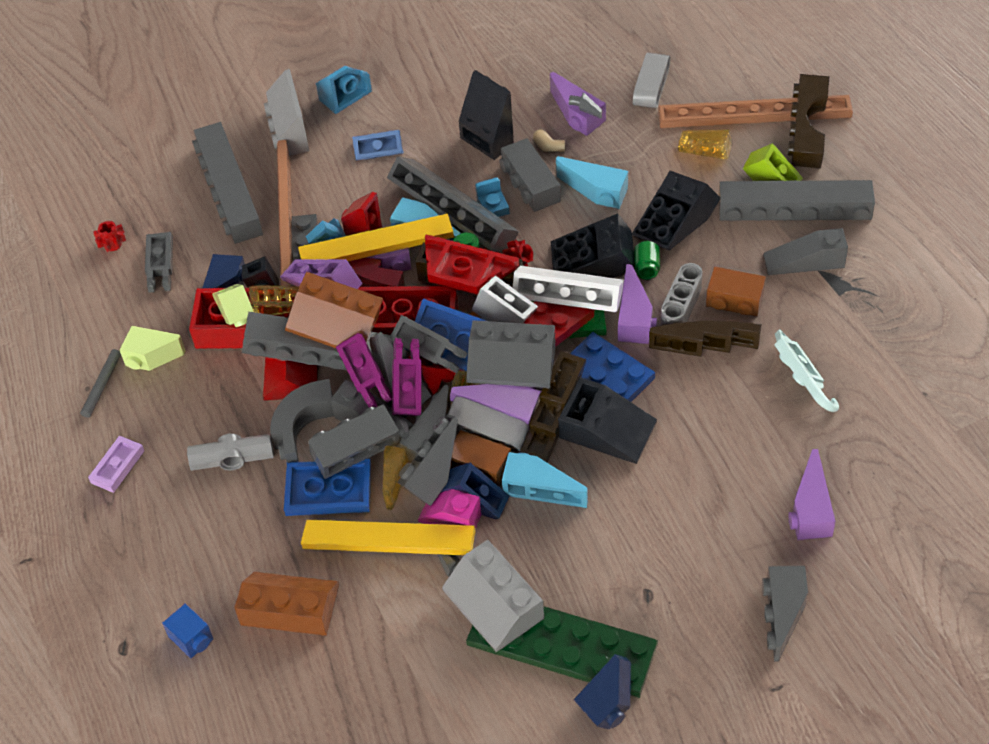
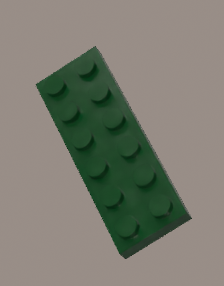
[466,606,658,698]

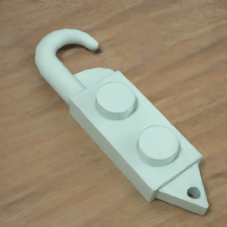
[774,329,839,412]

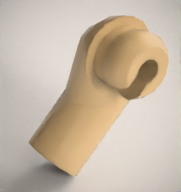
[533,129,565,152]

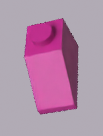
[418,489,482,529]

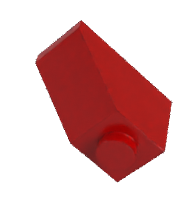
[341,192,382,236]

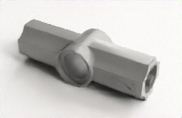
[187,434,274,471]

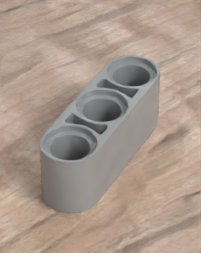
[633,52,670,108]
[661,263,703,326]
[448,397,529,453]

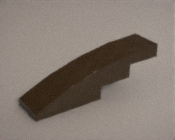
[649,321,762,357]
[519,351,586,463]

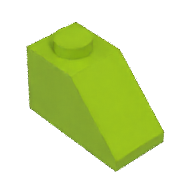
[742,143,803,181]

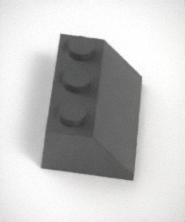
[467,320,555,388]

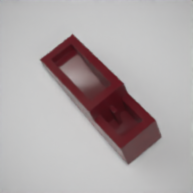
[348,257,405,287]

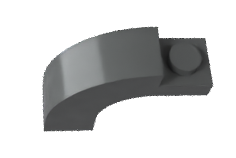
[270,379,334,463]

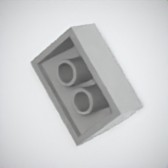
[264,69,309,155]
[442,539,544,652]

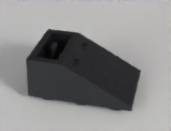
[458,70,514,160]
[632,170,721,251]
[551,213,636,278]
[558,377,657,464]

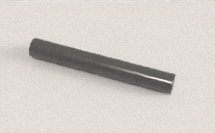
[80,349,121,418]

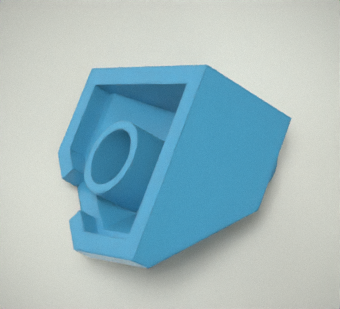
[316,66,372,114]

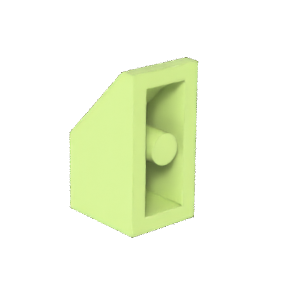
[212,284,254,327]
[120,326,186,371]

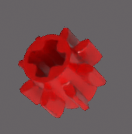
[93,221,126,252]
[502,240,534,267]

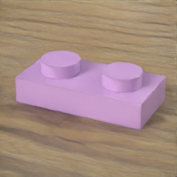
[88,436,144,493]

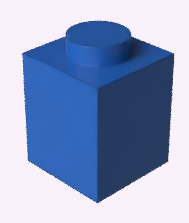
[162,604,214,658]

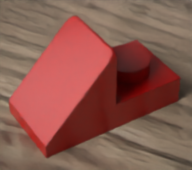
[408,356,466,397]

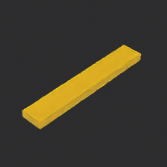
[298,213,454,261]
[301,520,476,555]

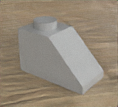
[472,276,538,323]

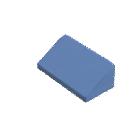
[352,130,403,161]

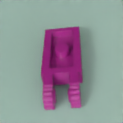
[336,333,392,408]
[392,338,421,416]

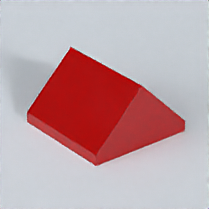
[263,357,318,401]

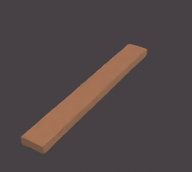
[658,95,853,128]
[277,140,294,288]

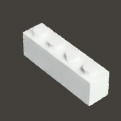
[513,266,624,312]

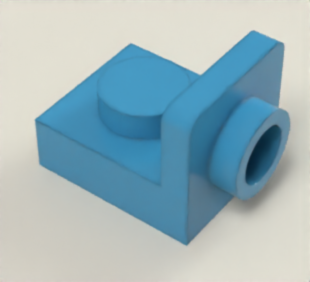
[475,177,510,217]
[306,218,346,244]

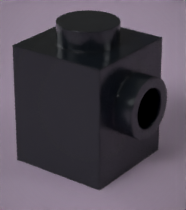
[242,256,279,288]

